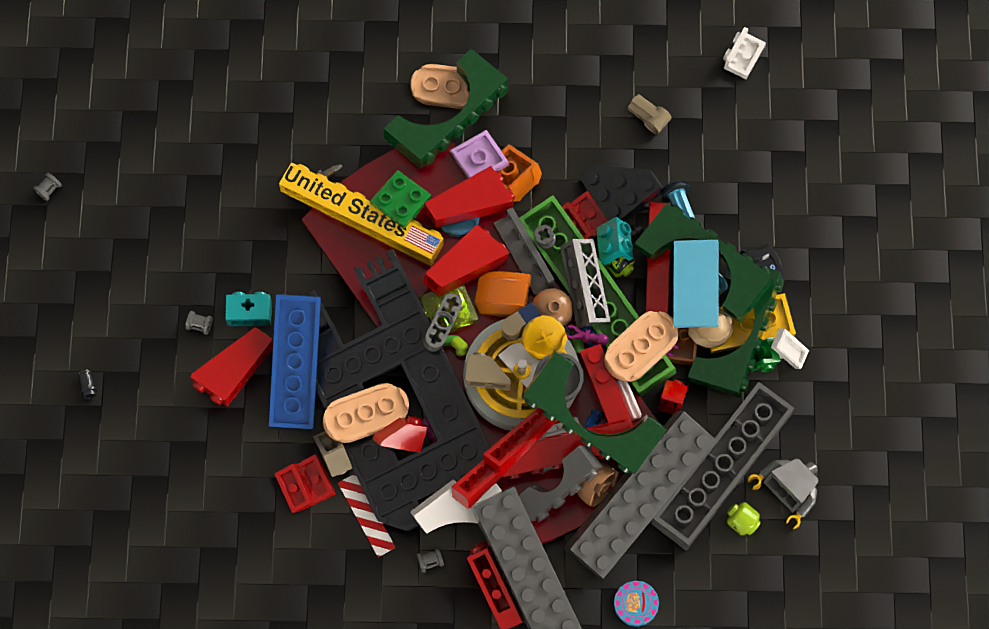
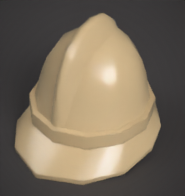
[688,309,734,348]

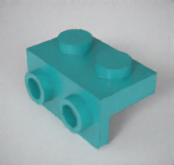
[596,217,633,265]

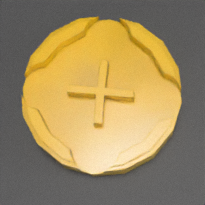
[522,315,567,360]

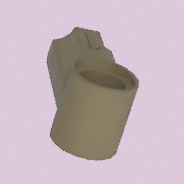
[627,94,672,134]

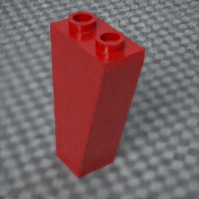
[425,166,515,228]
[423,225,510,297]
[190,327,274,407]
[467,541,524,629]

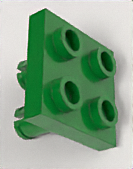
[370,170,431,229]

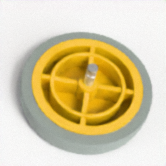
[463,319,579,431]

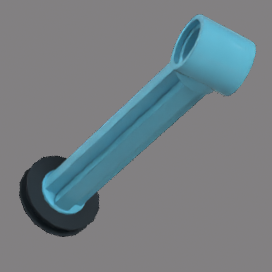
[660,180,728,295]

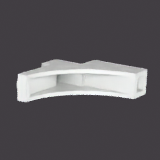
[410,480,502,533]

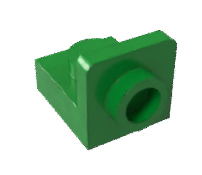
[753,337,781,373]

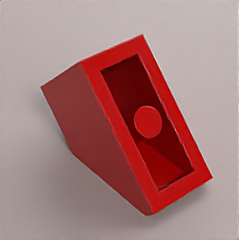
[658,380,688,415]
[373,416,428,453]

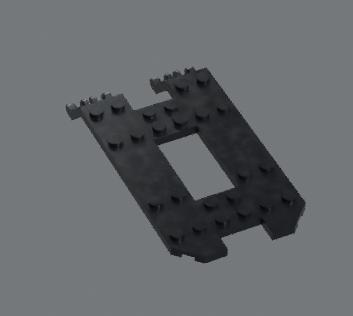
[308,249,491,532]

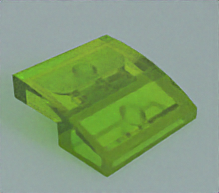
[419,285,479,336]

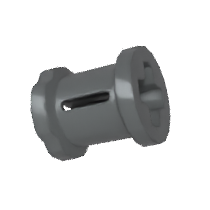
[33,172,62,201]
[534,225,556,249]
[186,311,213,335]
[416,547,444,573]

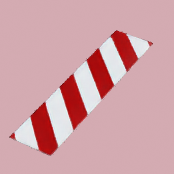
[338,474,396,557]

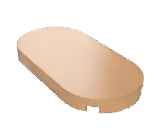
[411,64,469,109]
[604,311,678,382]
[323,383,409,443]

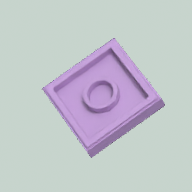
[450,130,509,179]

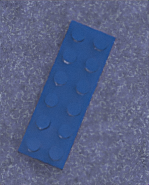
[269,294,321,429]

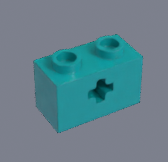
[226,292,272,326]

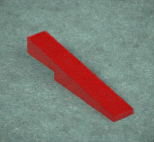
[646,202,671,314]
[451,407,558,510]

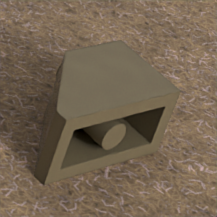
[465,352,511,390]
[313,431,352,477]

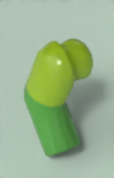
[442,335,468,356]

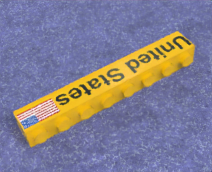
[279,162,444,266]

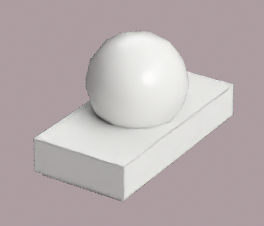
[771,328,809,369]

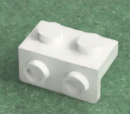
[723,27,766,79]

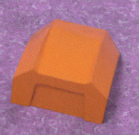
[499,144,542,202]
[474,272,532,318]

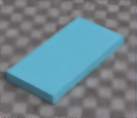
[674,240,719,328]

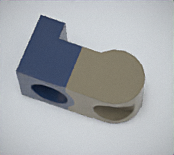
[502,302,541,341]

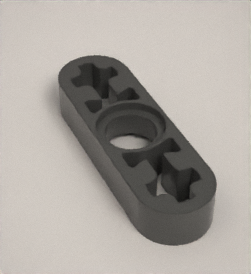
[423,293,462,352]

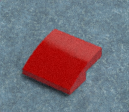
[562,191,608,239]
[275,454,336,513]

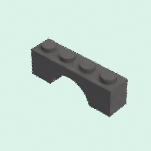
[519,445,603,522]

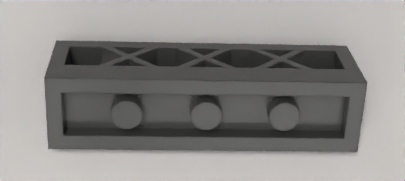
[493,207,554,297]
[560,239,611,329]

